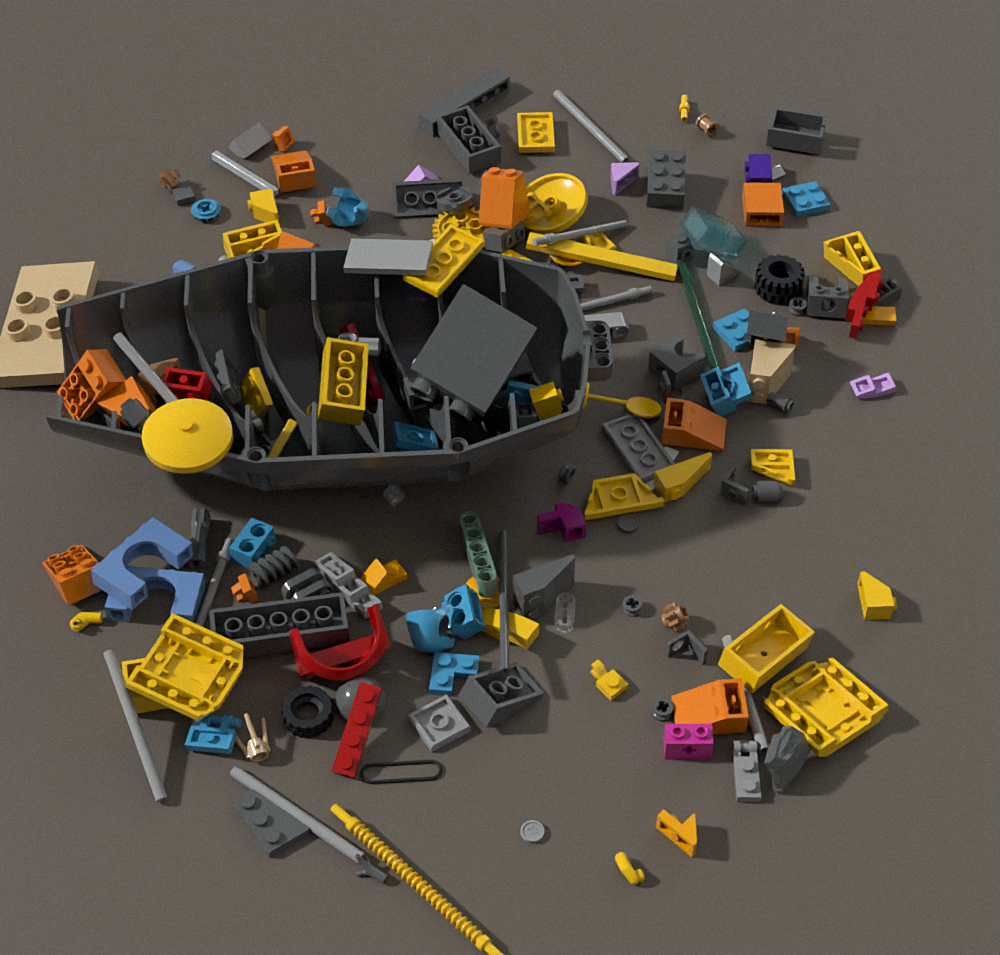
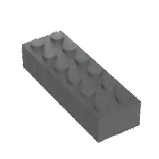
[209,592,350,658]

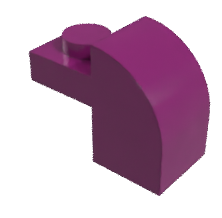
[537,503,586,542]

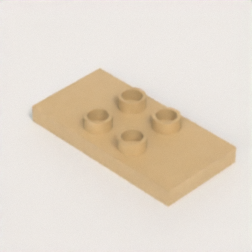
[0,261,99,388]

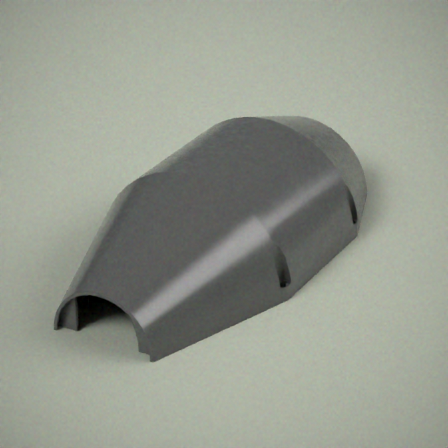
[46,246,613,491]

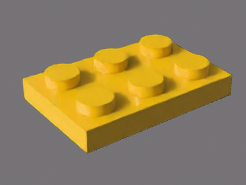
[517,112,555,153]

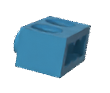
[229,518,276,569]
[444,584,486,640]

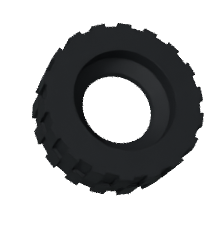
[281,686,334,738]

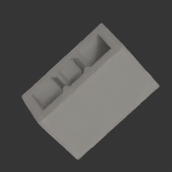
[228,122,272,158]

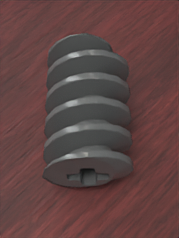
[250,546,300,588]

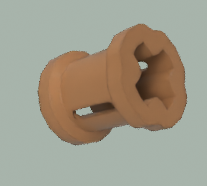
[695,113,719,137]

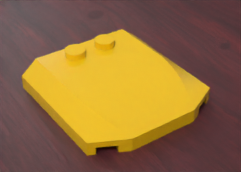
[125,613,243,721]
[764,658,888,757]

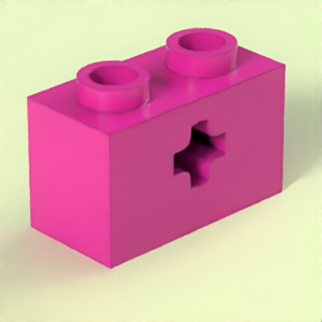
[663,724,714,759]

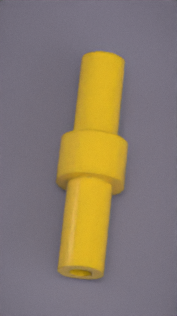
[679,95,690,122]

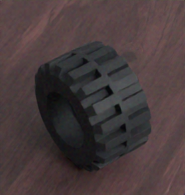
[754,254,805,304]

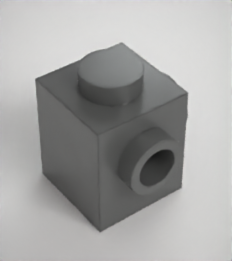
[666,231,694,265]

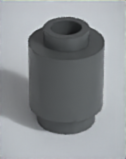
[120,398,151,431]
[752,481,784,502]

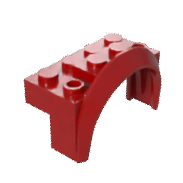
[288,603,391,680]

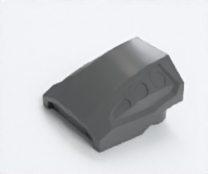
[764,726,811,794]

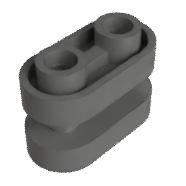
[281,568,333,600]

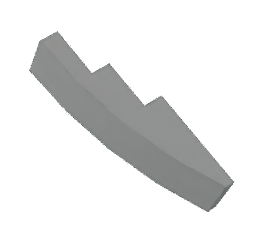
[313,552,383,619]

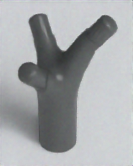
[355,854,388,884]

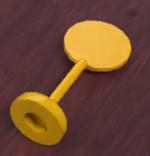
[582,382,662,418]

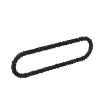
[360,759,442,784]

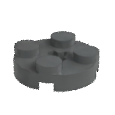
[437,187,474,215]

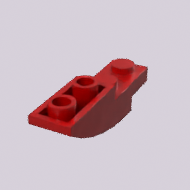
[845,269,884,339]

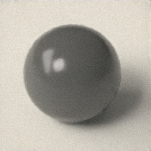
[335,675,387,723]

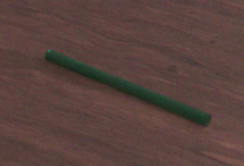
[676,258,721,370]

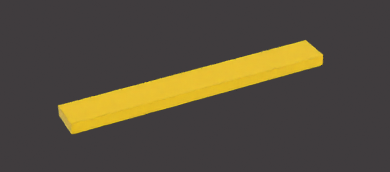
[526,232,678,281]

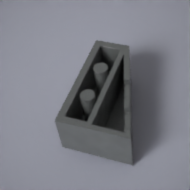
[747,310,789,348]

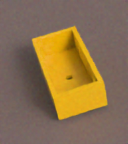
[718,604,815,694]

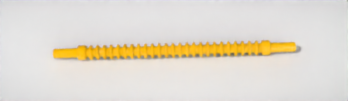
[330,803,504,955]

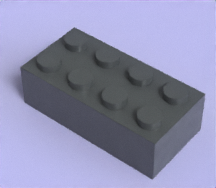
[436,105,501,174]

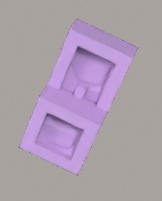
[850,372,897,399]

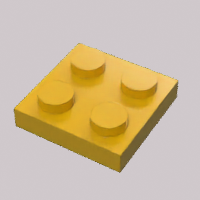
[239,367,273,419]

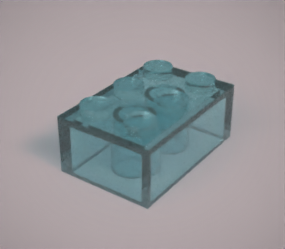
[679,206,748,260]

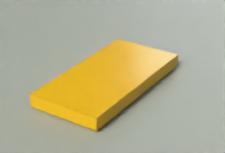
[403,224,485,298]

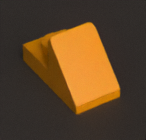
[360,559,407,595]
[656,809,697,857]

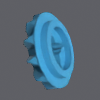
[191,199,221,222]

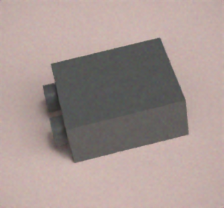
[408,284,537,424]

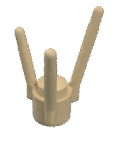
[235,713,271,762]

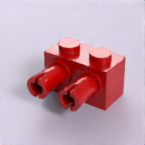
[162,367,213,405]

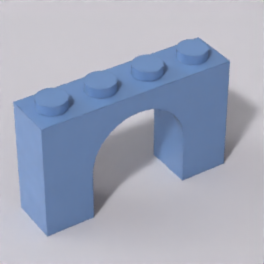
[91,517,193,610]
[104,565,206,623]

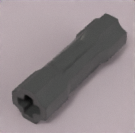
[186,508,211,570]

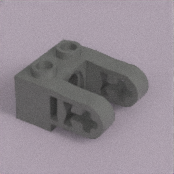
[807,276,849,318]

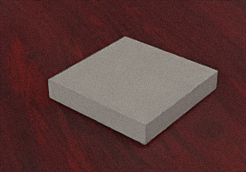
[407,694,471,752]

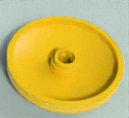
[524,173,588,235]
[142,398,233,474]

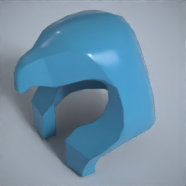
[326,187,369,227]
[405,601,455,653]

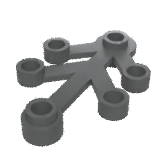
[251,410,284,456]

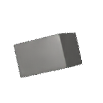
[707,253,741,286]

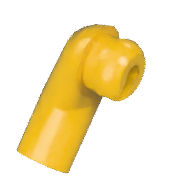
[70,612,102,631]
[615,852,645,885]

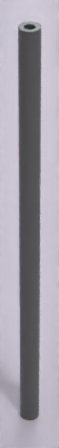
[499,530,510,675]

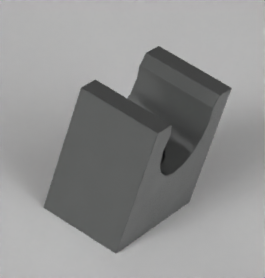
[648,335,706,391]

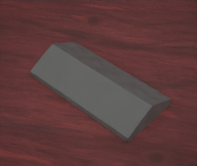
[392,178,466,218]

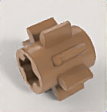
[158,167,181,190]
[661,602,689,632]

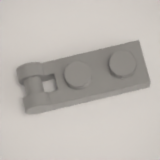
[732,741,761,802]

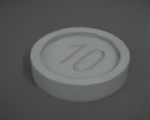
[520,820,544,844]

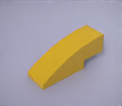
[482,608,539,650]

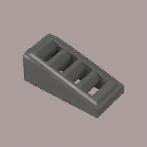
[873,277,902,306]

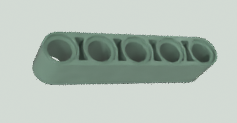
[460,511,498,598]

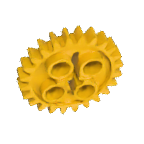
[432,207,489,250]

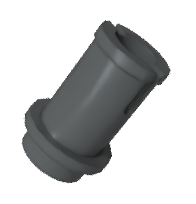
[767,392,794,413]

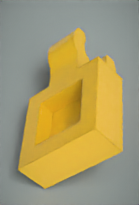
[590,660,628,701]

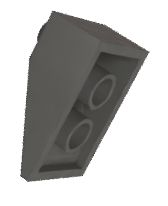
[513,554,575,619]
[458,662,544,728]

